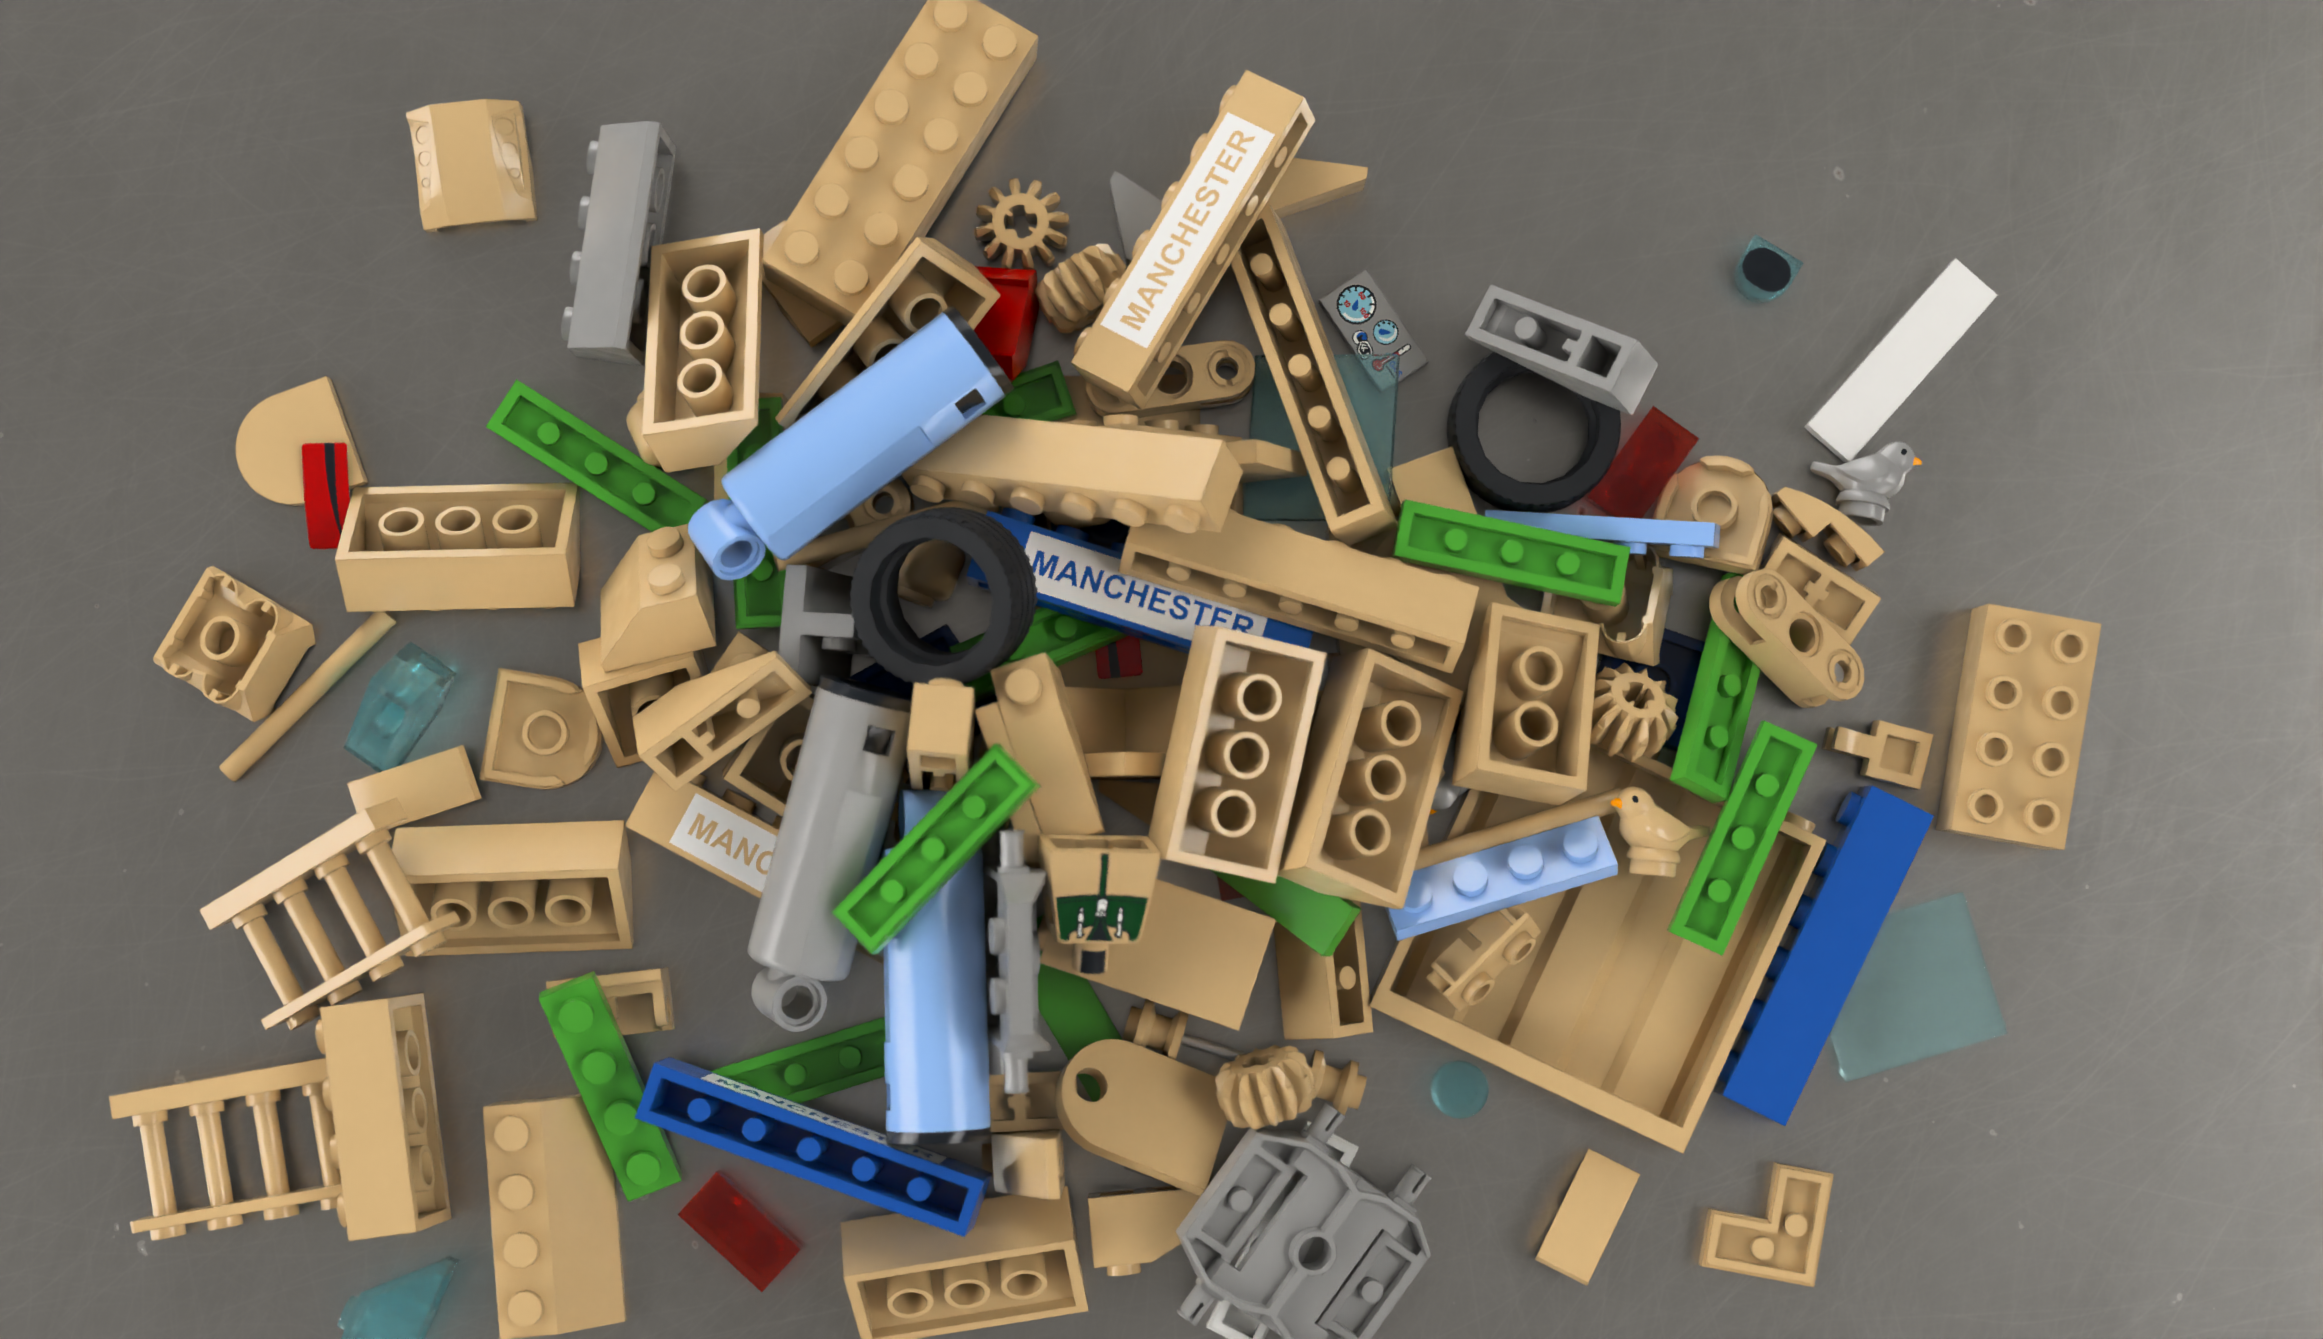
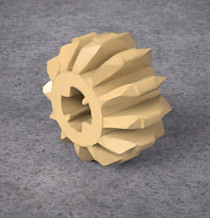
[974,178,1069,270]
[1034,244,1127,333]
[1590,662,1678,763]
[1215,1045,1316,1130]

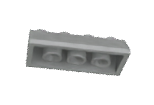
[561,121,676,366]

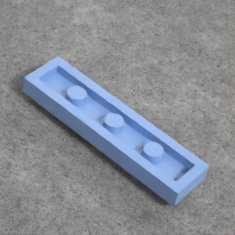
[1485,510,1720,558]
[1385,816,1618,941]

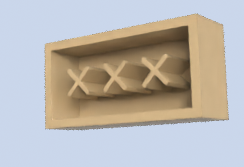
[1935,603,2102,850]

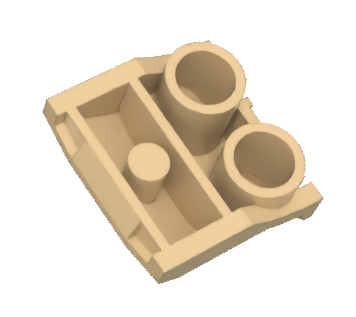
[406,99,538,232]

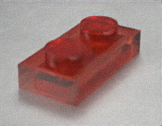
[1585,406,1699,519]
[678,1170,803,1292]

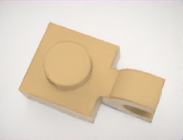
[1821,720,1934,790]

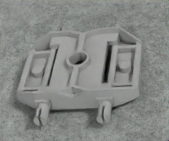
[982,823,1050,1094]
[1176,1102,1432,1339]

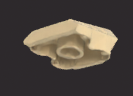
[1541,545,1673,666]
[153,566,316,722]

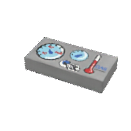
[1318,269,1429,395]

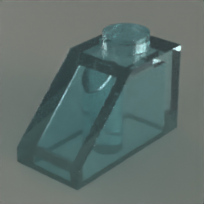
[344,641,457,773]
[337,1256,460,1339]

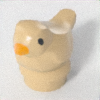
[1610,787,1710,878]

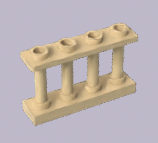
[199,798,460,1031]
[109,1057,342,1241]

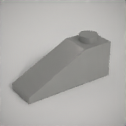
[1465,284,1658,415]

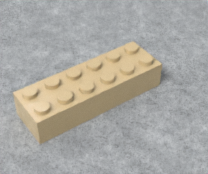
[762,0,1038,326]

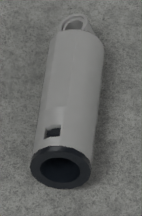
[747,674,913,1032]

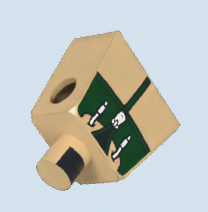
[1038,835,1161,974]

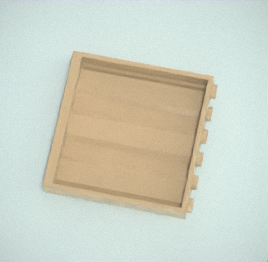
[1369,744,1827,1154]

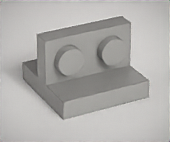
[778,564,871,687]

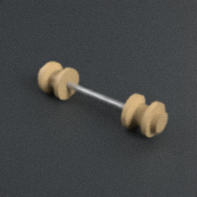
[1122,999,1367,1116]

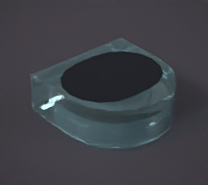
[1734,234,1804,303]

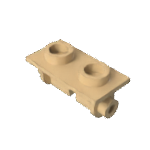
[1426,905,1541,1013]

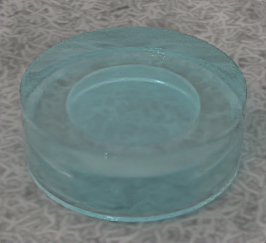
[1430,1060,1489,1119]

